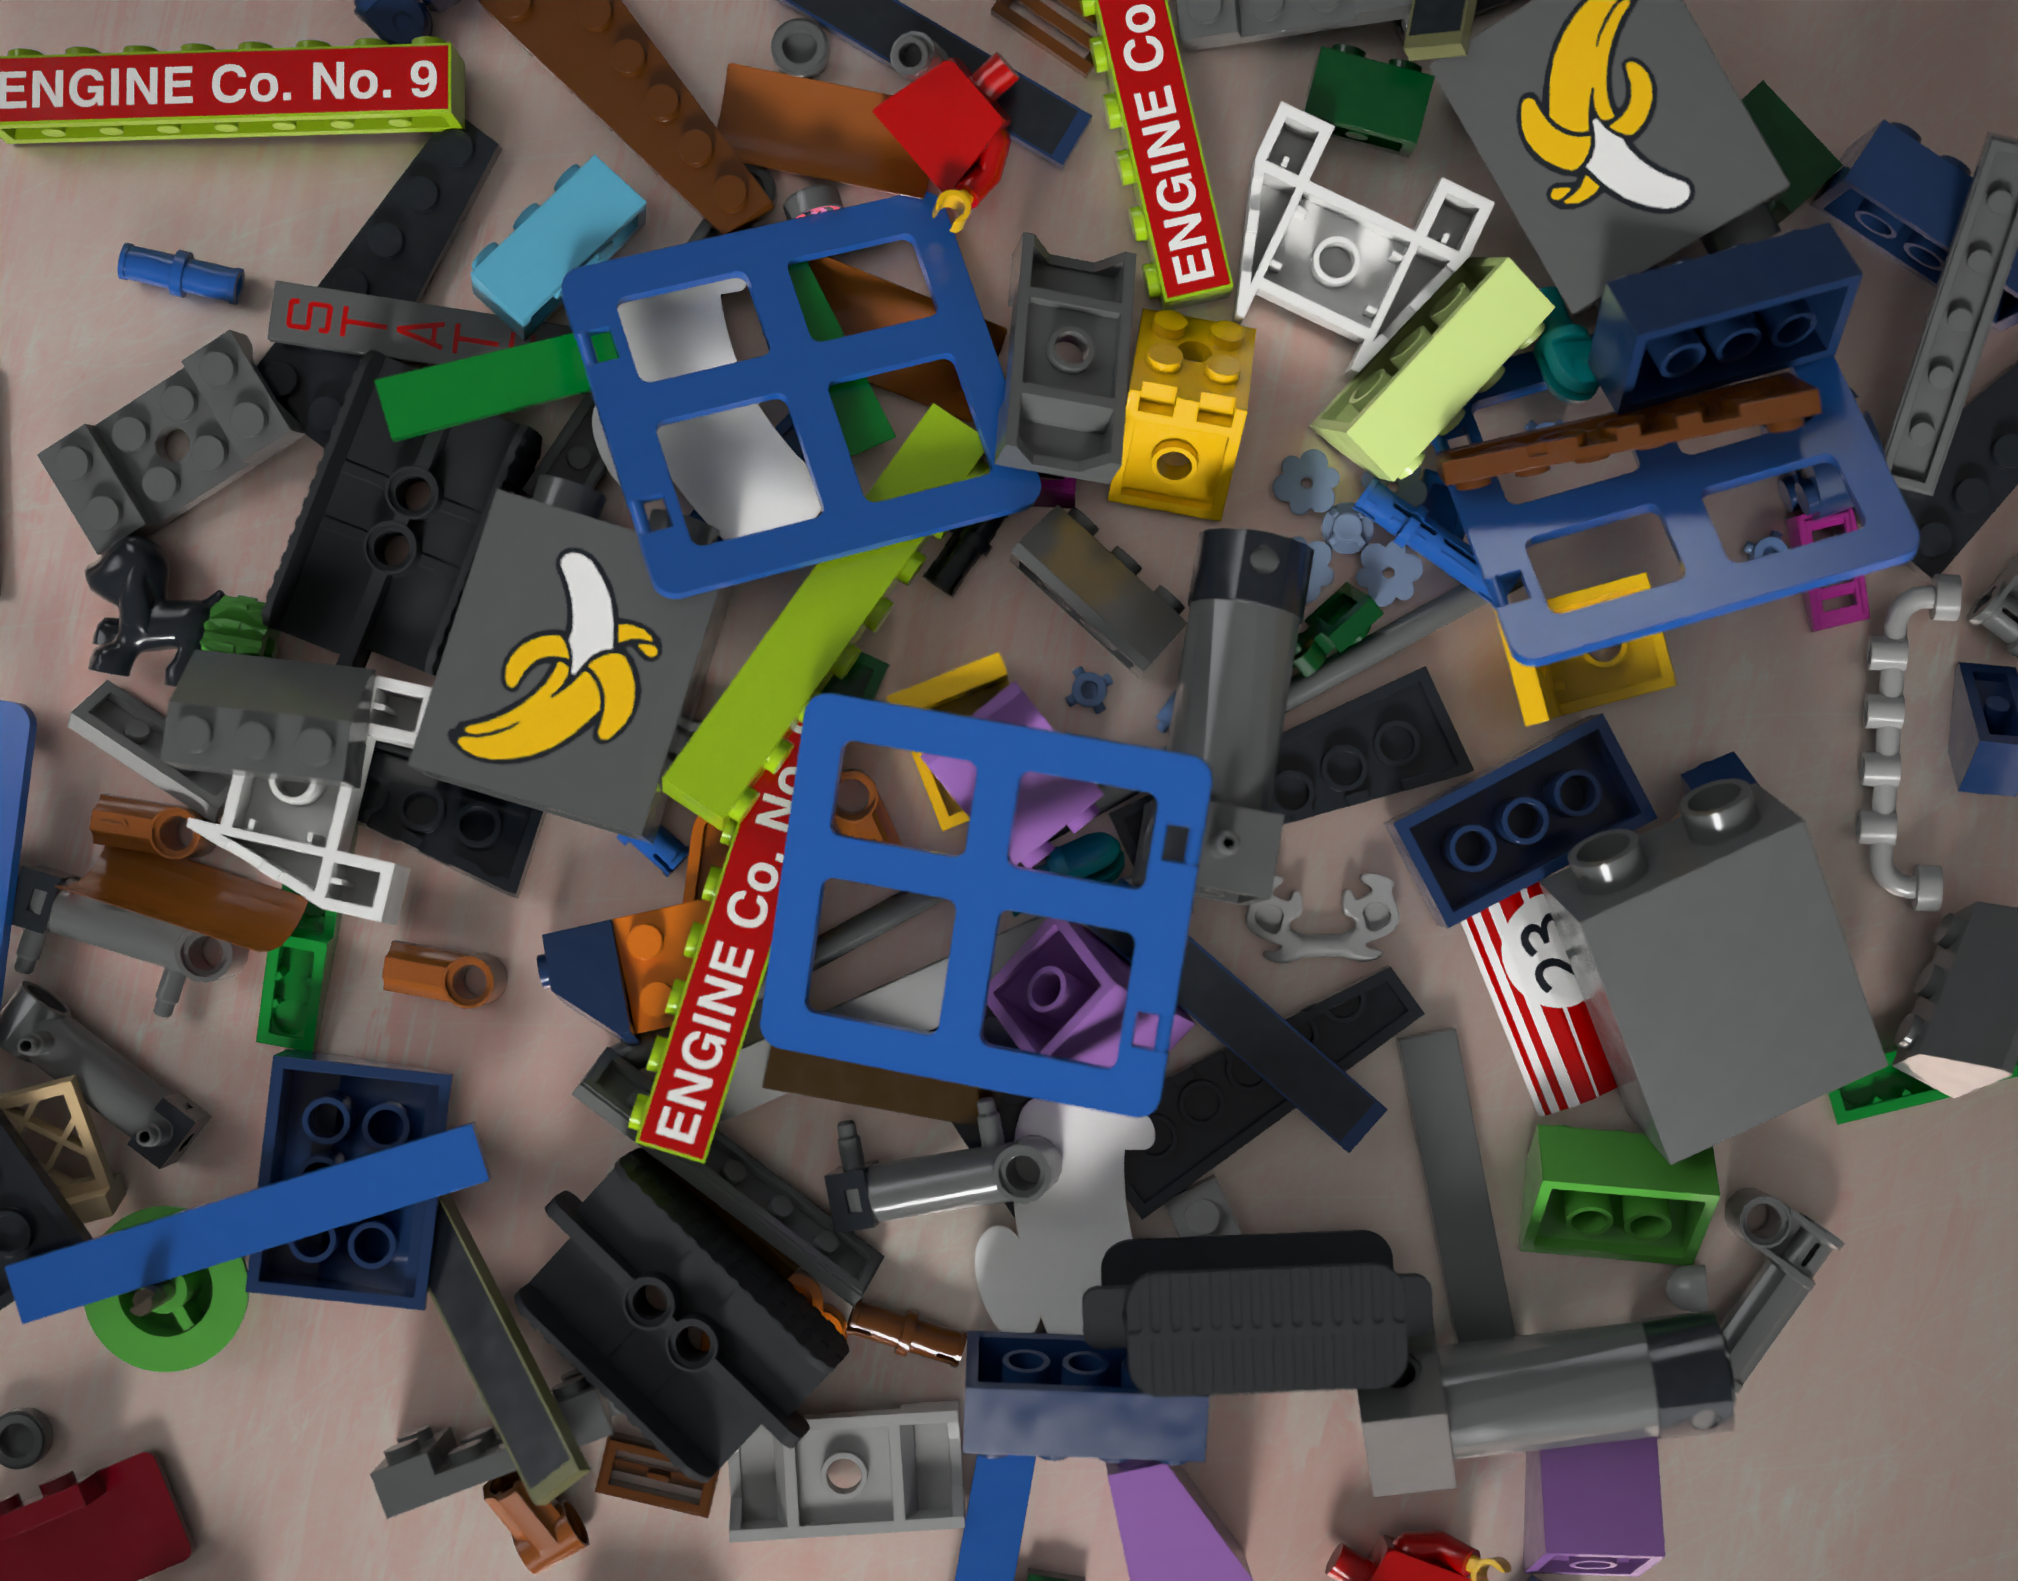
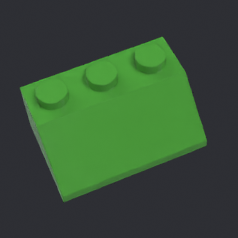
[1519,1124,1720,1266]

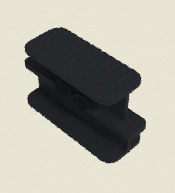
[261,349,542,677]
[514,1147,849,1483]
[1082,1230,1433,1397]

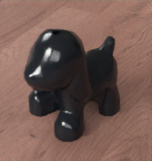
[84,535,225,687]

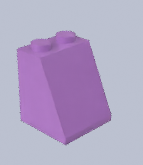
[920,681,1104,868]
[987,917,1196,1066]
[1523,1437,1666,1577]
[1105,1459,1253,1581]

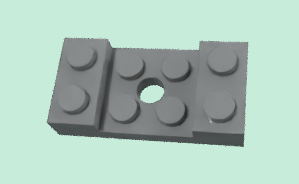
[728,1400,966,1542]

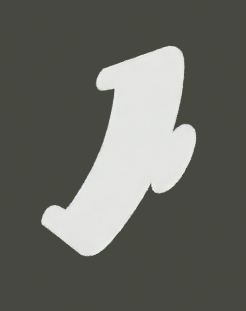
[592,278,822,541]
[974,1098,1156,1335]

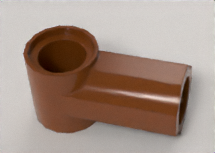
[835,769,903,886]
[89,794,219,859]
[382,940,508,1009]
[483,1470,589,1576]

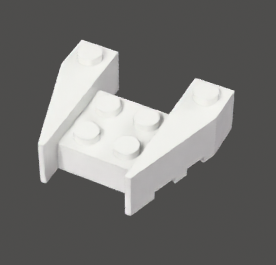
[1232,101,1495,379]
[186,676,432,925]

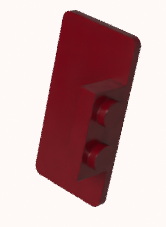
[0,1450,195,1581]

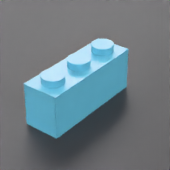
[470,155,647,341]

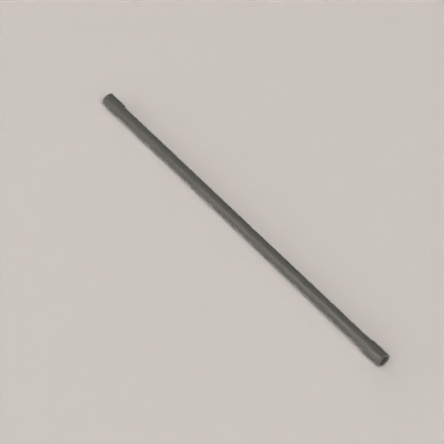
[603,578,1524,1070]

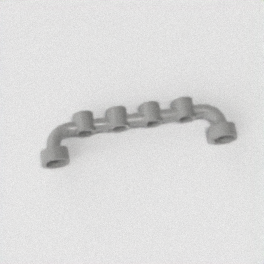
[1856,574,1962,912]

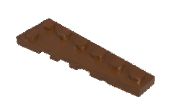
[478,0,775,235]
[1434,372,1822,490]

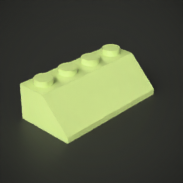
[1309,257,1555,482]

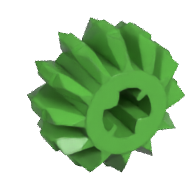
[200,595,281,658]

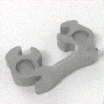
[1245,873,1400,963]

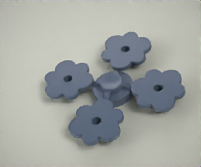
[1273,449,1428,607]

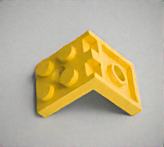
[1107,308,1256,522]
[1494,572,1678,726]
[886,652,1010,831]

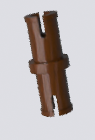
[845,1298,967,1368]

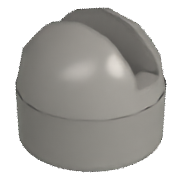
[1665,1264,1708,1312]

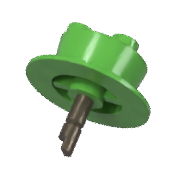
[84,1205,249,1372]

